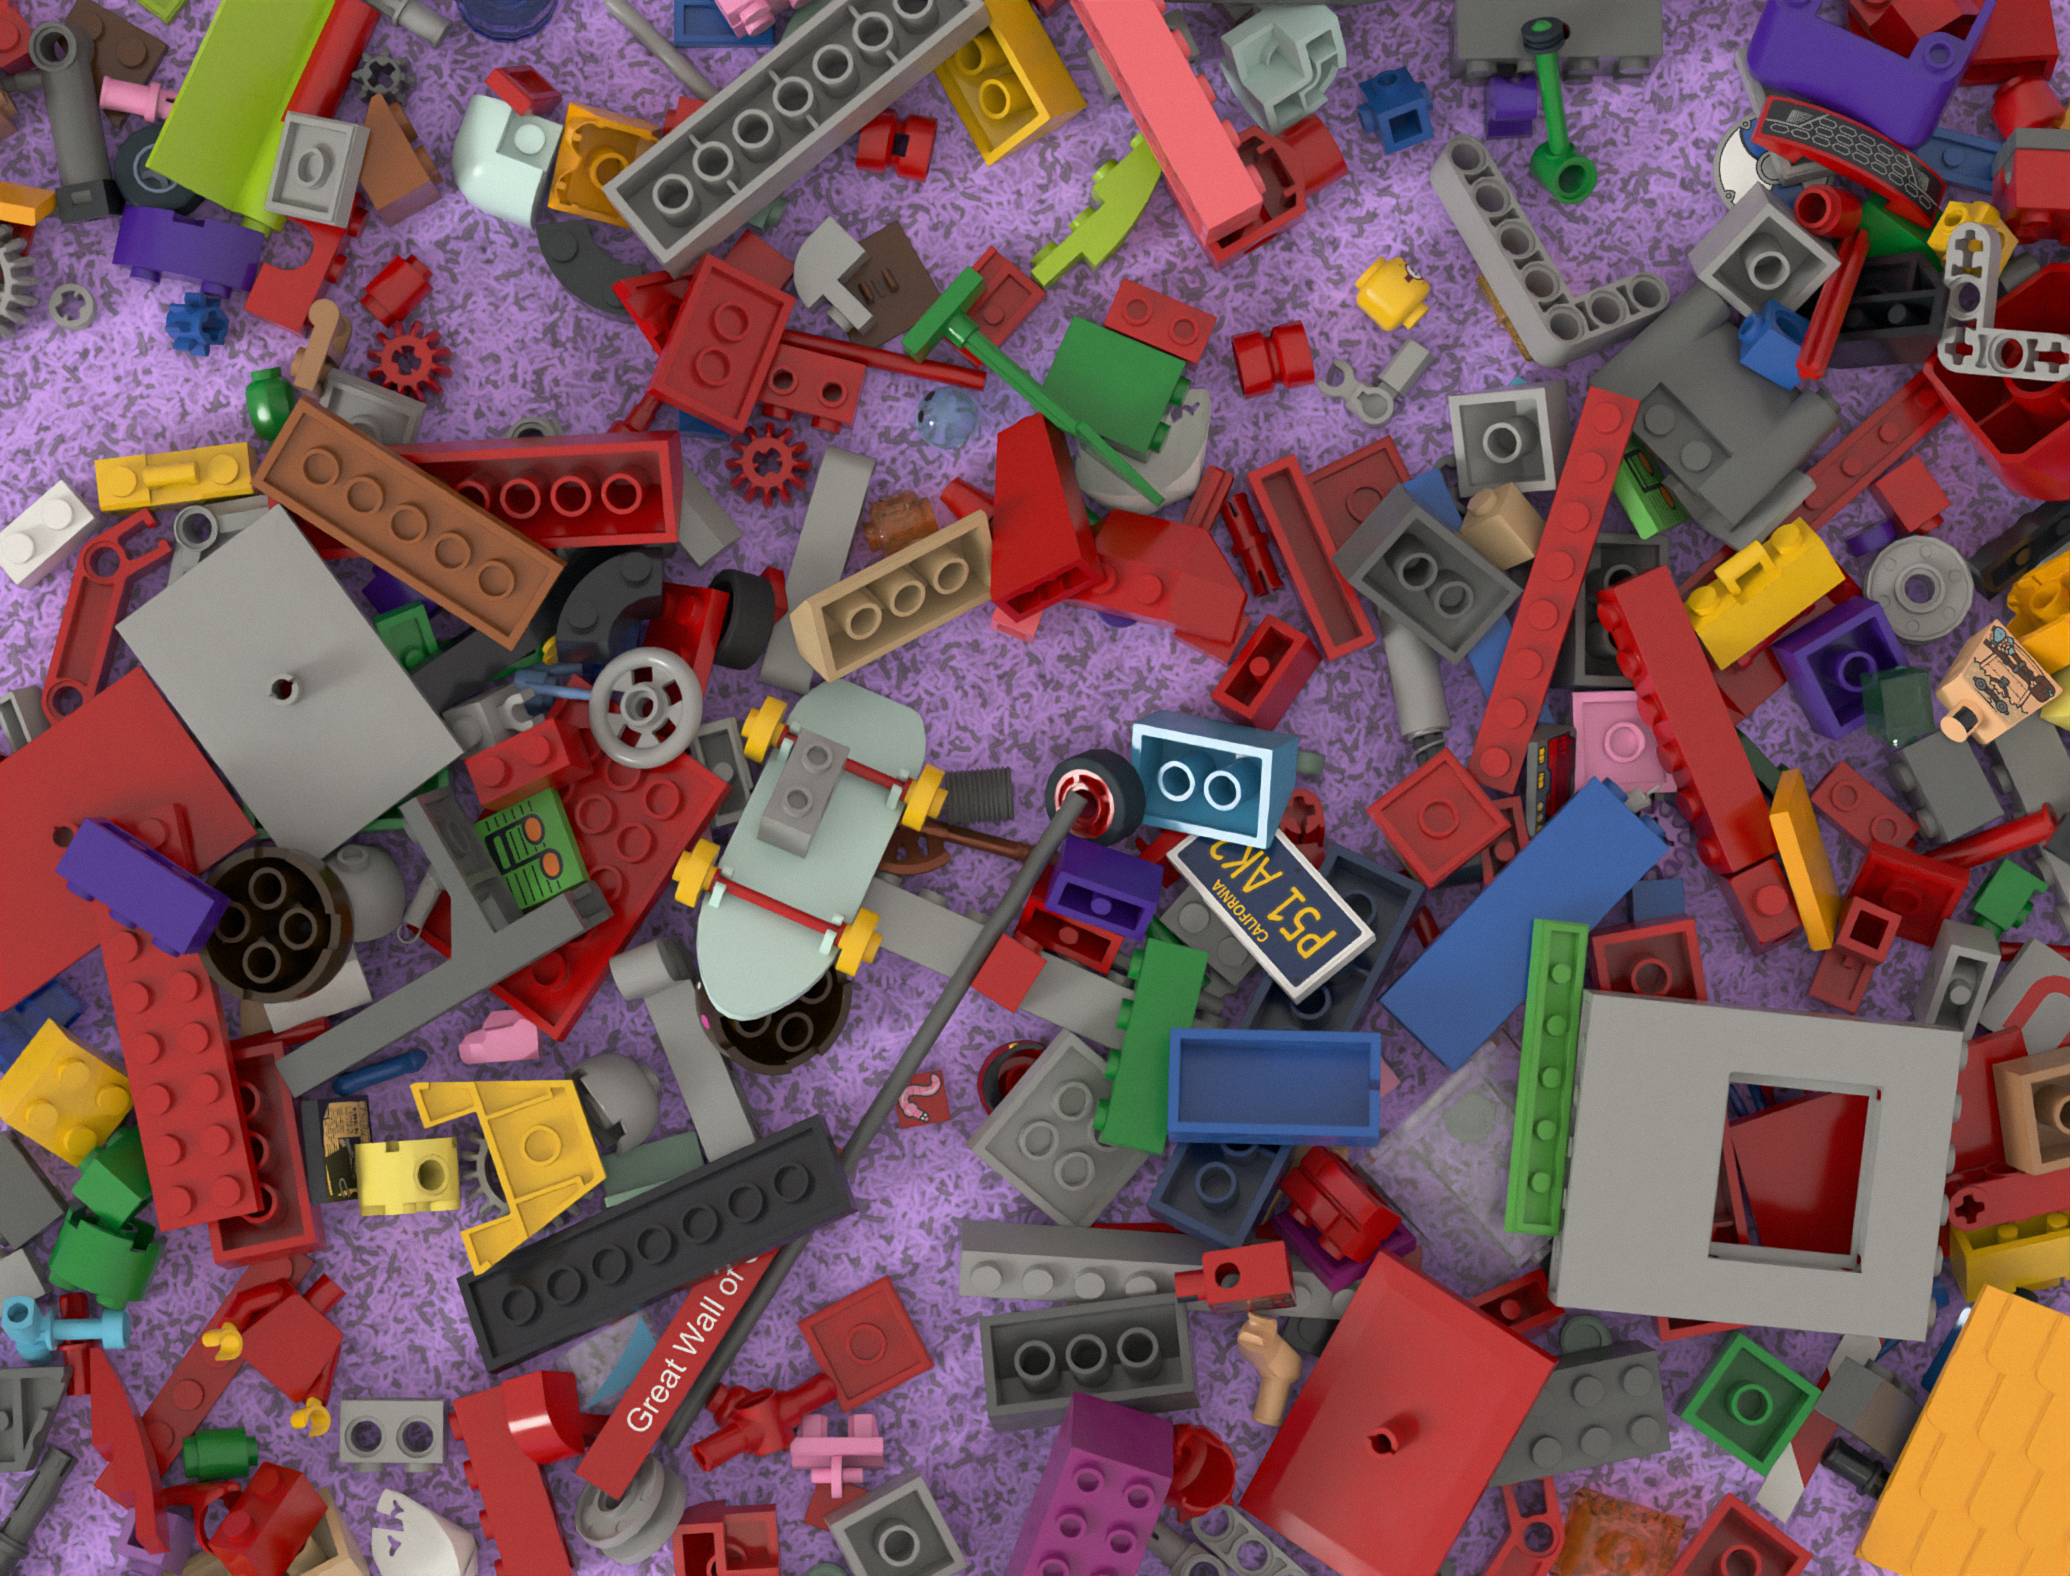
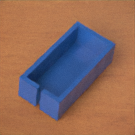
[1167,1028,1381,1147]

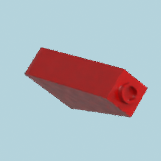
[990,412,1105,623]

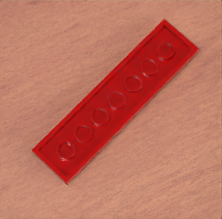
[77,803,265,1232]

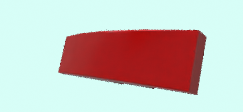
[90,1347,171,1555]

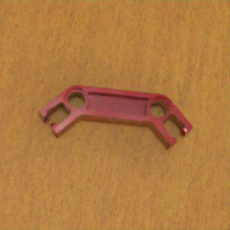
[41,507,175,726]
[1477,1476,1565,1576]

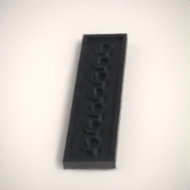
[456,1114,859,1375]

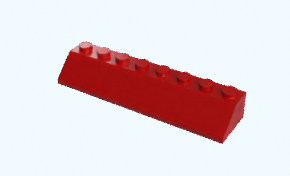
[267,430,684,559]

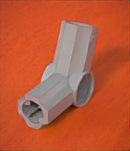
[167,494,269,587]

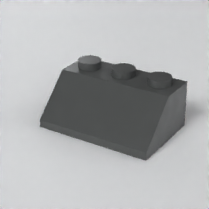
[1550,532,1669,691]

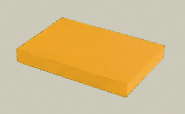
[1769,768,1842,952]

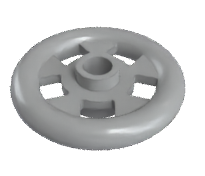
[588,647,703,769]

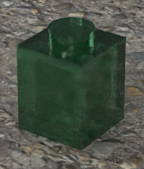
[1860,665,1935,747]

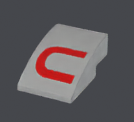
[1977,936,2070,1056]

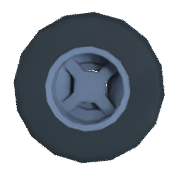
[114,124,205,216]

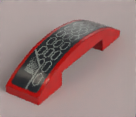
[1750,95,1947,231]

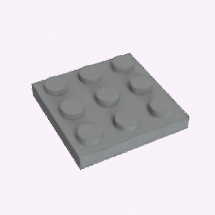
[965,1027,1168,1228]

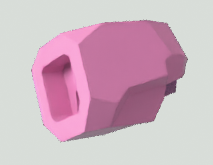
[459,1009,543,1064]

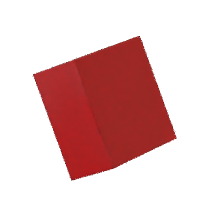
[723,229,794,291]

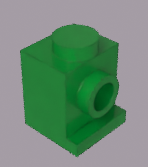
[1964,858,2049,941]

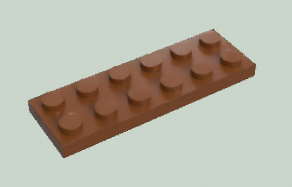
[250,395,568,651]

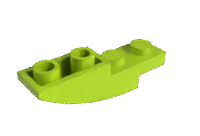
[1030,131,1163,292]

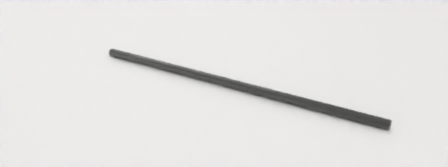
[660,790,1088,1449]

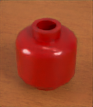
[1989,75,2066,141]

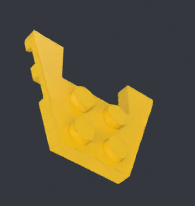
[410,1080,607,1276]

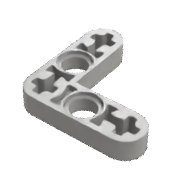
[1937,222,2070,382]

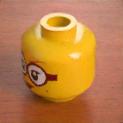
[1355,256,1430,332]

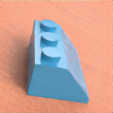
[1131,709,1299,849]

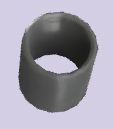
[945,766,1014,826]

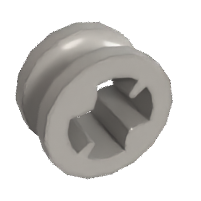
[48,283,98,331]

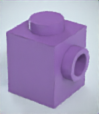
[114,1507,195,1576]

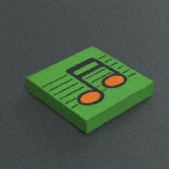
[1613,435,1689,540]
[473,788,591,914]

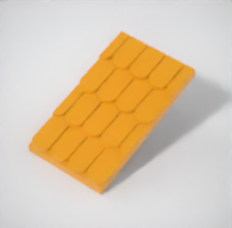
[1853,1283,2070,1576]

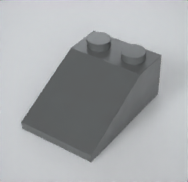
[1331,482,1524,666]

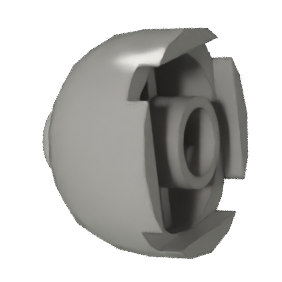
[322,844,407,943]
[564,1052,661,1158]

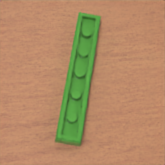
[1504,918,1589,1237]

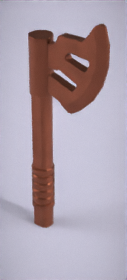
[877,811,1059,876]

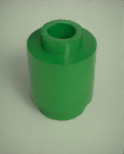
[182,1426,258,1482]

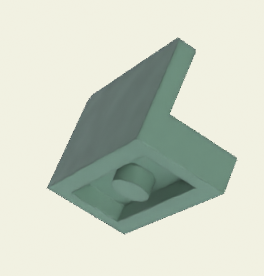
[601,1130,705,1208]

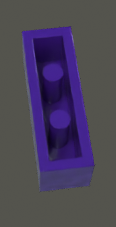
[54,817,232,957]

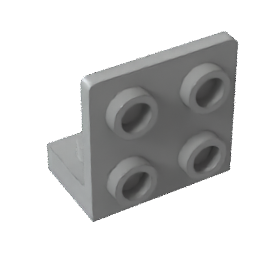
[1661,469,1816,552]

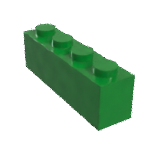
[1092,938,1209,1156]

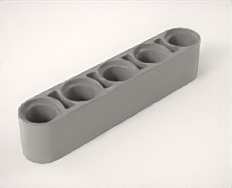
[759,445,877,696]

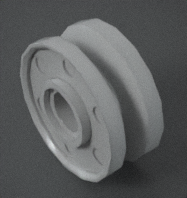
[1861,535,1974,647]
[574,1452,687,1565]

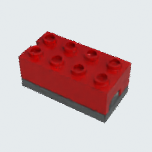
[1992,127,2070,247]

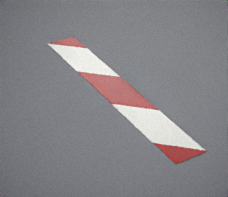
[1755,1334,1886,1524]

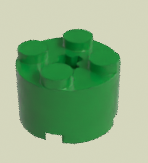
[48,1203,168,1310]

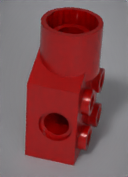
[1164,113,1348,273]

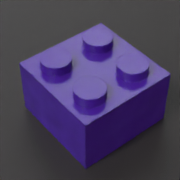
[1770,595,1922,741]

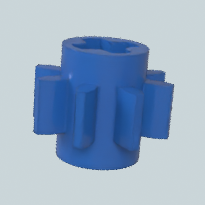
[165,292,229,357]

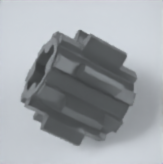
[352,46,417,107]

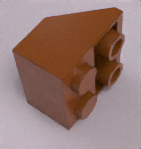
[359,92,444,228]

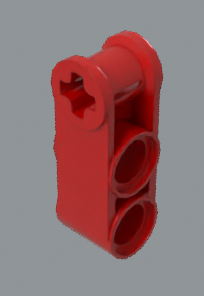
[1944,1159,2070,1231]

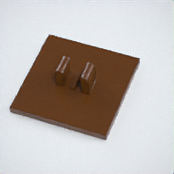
[828,220,941,348]

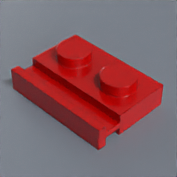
[943,245,1047,371]

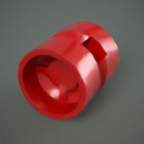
[856,108,938,183]
[1231,320,1315,400]

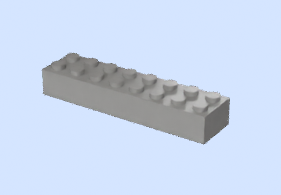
[601,0,991,280]

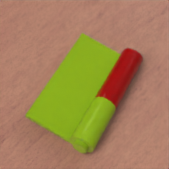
[145,0,381,239]

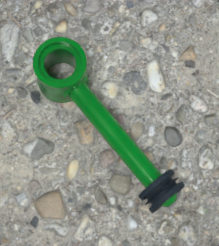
[1521,17,1598,204]

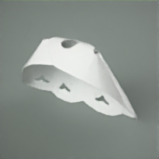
[1070,389,1211,515]
[371,1488,478,1576]

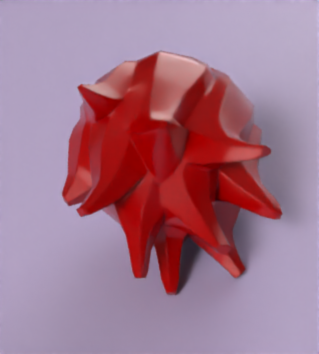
[1164,1422,1238,1523]

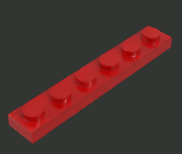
[93,1254,317,1511]

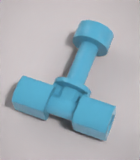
[1,1295,131,1365]

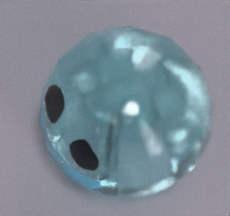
[915,385,980,450]

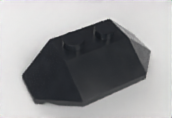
[1795,252,1951,369]

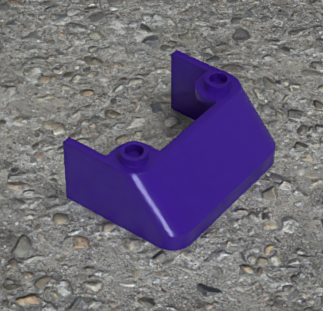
[1746,0,1997,151]

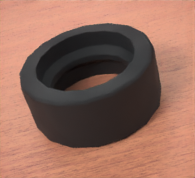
[708,569,775,670]

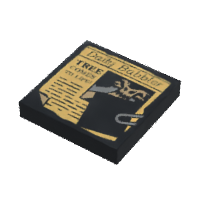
[301,1095,373,1205]

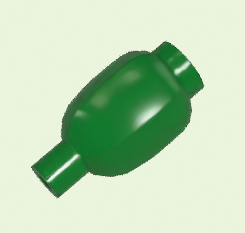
[245,367,296,448]

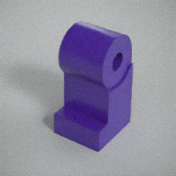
[1483,74,1537,140]

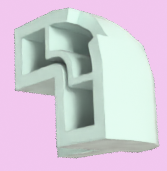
[1219,4,1347,136]
[450,95,564,230]

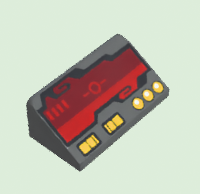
[1526,723,1577,837]

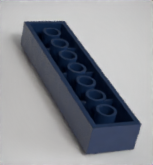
[1146,842,1427,1250]

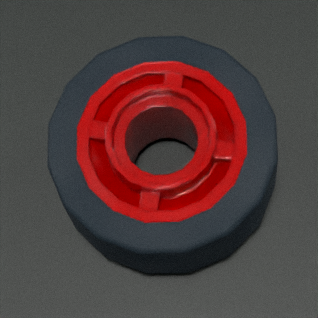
[1044,749,1146,847]

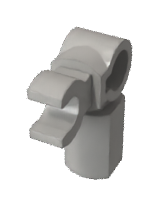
[1317,338,1435,429]

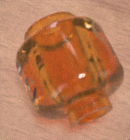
[862,490,939,558]

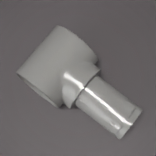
[1146,1516,1231,1576]

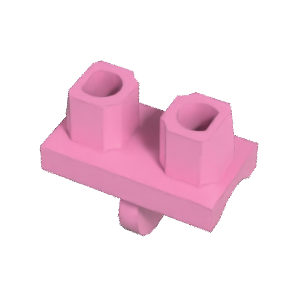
[790,1414,884,1498]

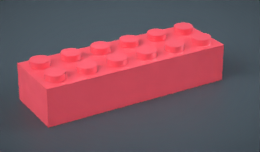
[1069,0,1266,248]

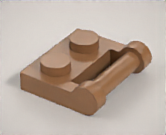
[290,299,353,402]

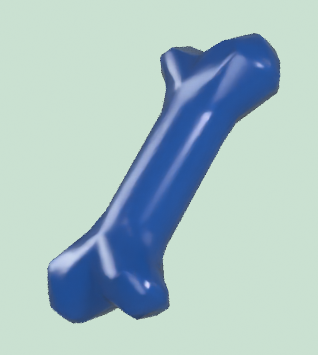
[332,1048,428,1097]

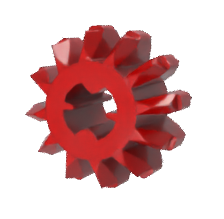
[366,321,453,404]
[725,422,812,509]

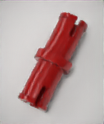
[1220,492,1284,598]

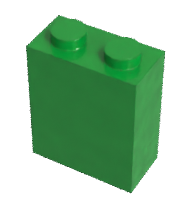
[1033,315,1192,464]

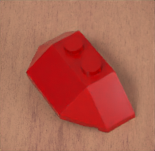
[1060,508,1248,644]

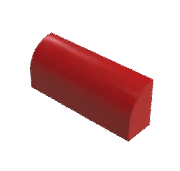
[1843,0,2059,87]

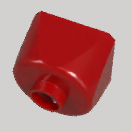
[1923,262,2070,501]

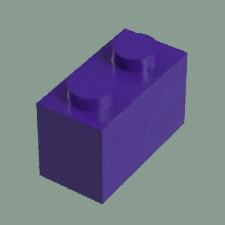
[1044,834,1164,942]

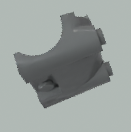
[1586,281,1841,533]

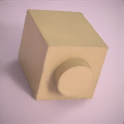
[1460,482,1546,571]

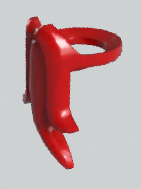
[163,1480,242,1556]

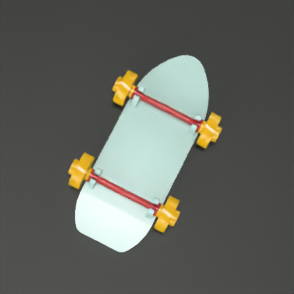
[672,678,949,1021]

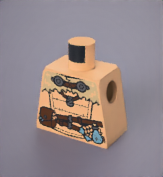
[1936,619,2064,745]

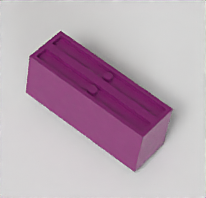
[1004,1390,1173,1576]

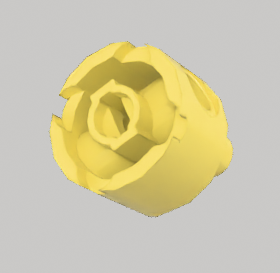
[354,1137,461,1216]

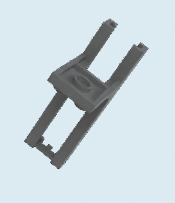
[274,785,615,1098]

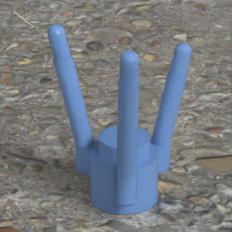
[514,659,613,718]

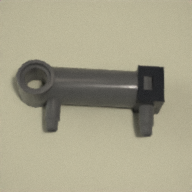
[2,22,125,224]

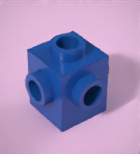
[1356,66,1434,155]

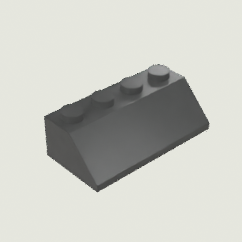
[979,1292,1201,1433]

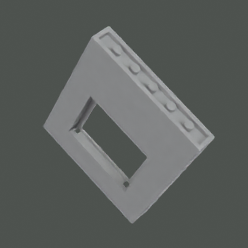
[1547,988,1968,1342]

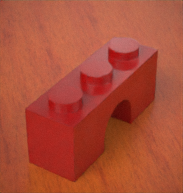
[243,192,370,339]

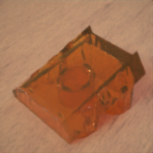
[1549,1486,1686,1576]

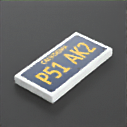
[1166,828,1376,1005]

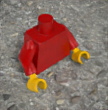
[202,1273,347,1438]

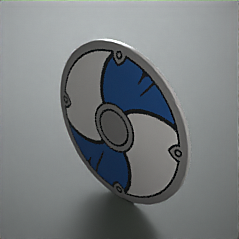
[1713,113,1835,211]

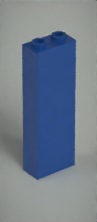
[1375,776,1669,1073]

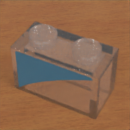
[554,1306,663,1415]

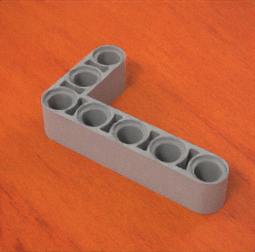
[1429,134,1670,368]
[609,936,763,1163]

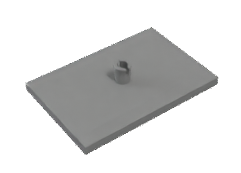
[115,503,466,860]

